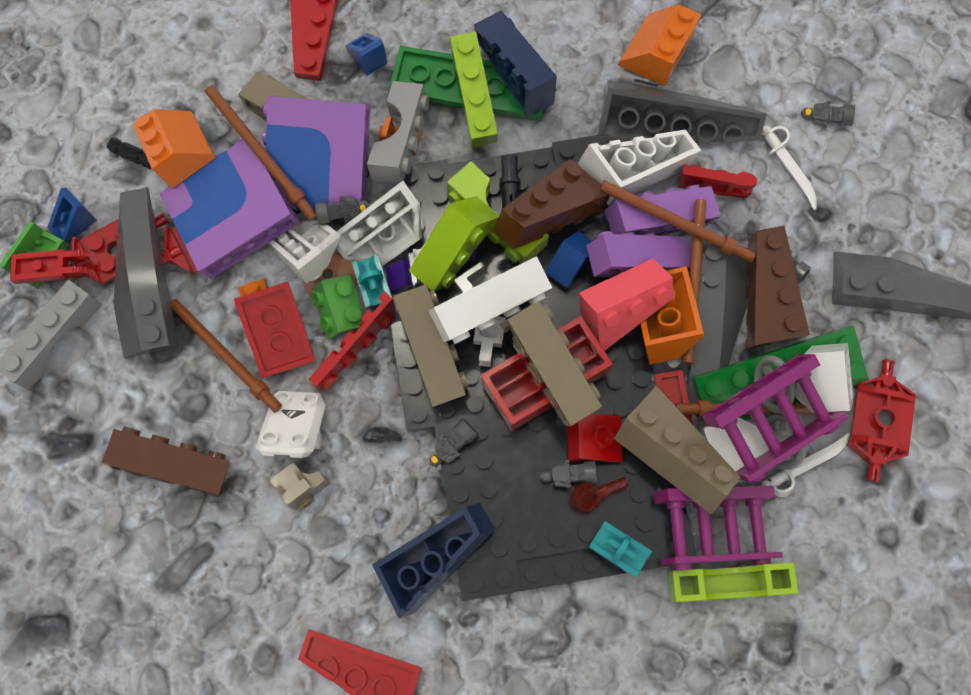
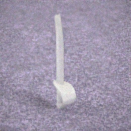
[762,126,817,211]
[760,433,850,497]

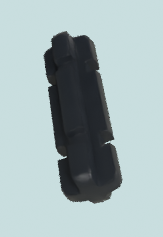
[107,137,152,169]

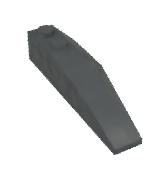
[598,80,767,145]
[113,187,179,358]
[686,240,748,403]
[832,251,971,320]

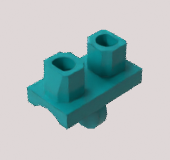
[352,254,392,309]
[588,521,652,578]

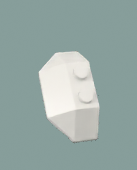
[336,181,422,266]
[268,220,340,283]

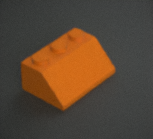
[618,4,702,86]
[133,109,216,189]
[641,266,704,365]

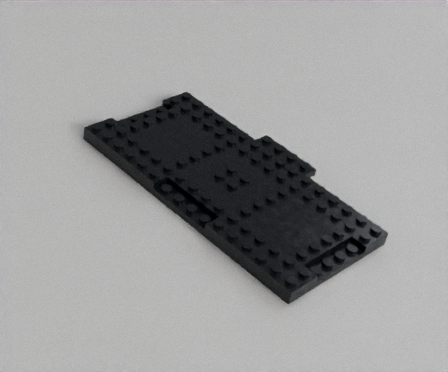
[391,134,697,602]

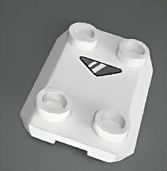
[256,391,325,458]

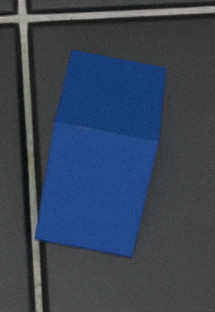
[345,33,387,76]
[47,187,97,244]
[545,231,592,290]

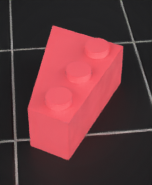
[579,258,673,351]

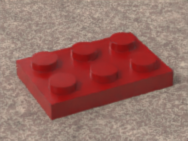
[234,281,316,378]

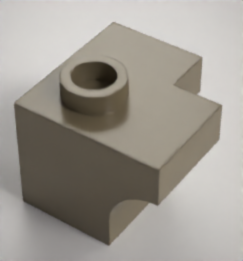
[270,462,330,510]

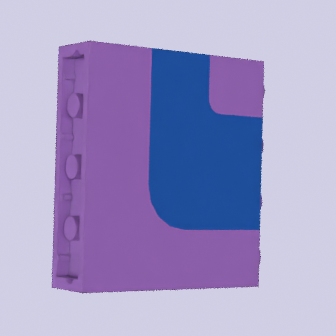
[262,96,371,214]
[159,139,301,279]

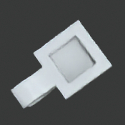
[473,316,506,367]

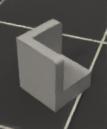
[454,262,490,295]

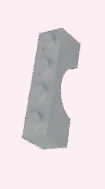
[367,81,429,184]
[0,279,102,390]

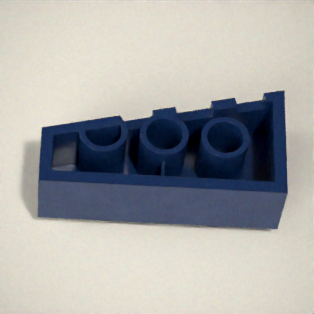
[474,10,557,118]
[372,503,495,619]

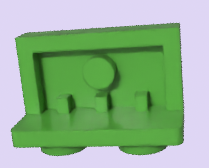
[0,222,69,289]
[311,275,364,339]

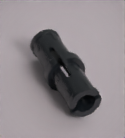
[499,154,521,209]

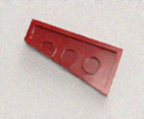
[290,0,338,81]
[308,291,397,392]
[298,629,423,695]

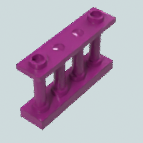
[702,354,848,483]
[654,486,783,570]

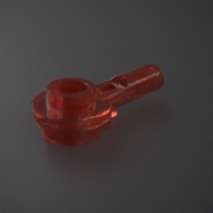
[570,477,628,512]

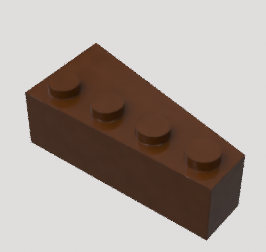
[492,159,610,249]
[745,225,810,349]
[102,426,230,497]

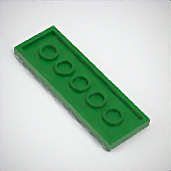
[389,46,544,122]
[692,326,869,427]

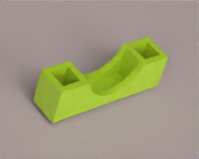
[450,32,498,148]
[447,161,549,264]
[667,562,798,603]

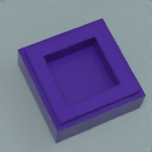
[386,259,413,294]

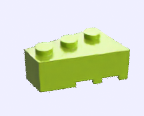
[408,196,499,291]

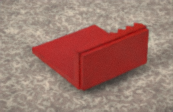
[567,413,623,463]

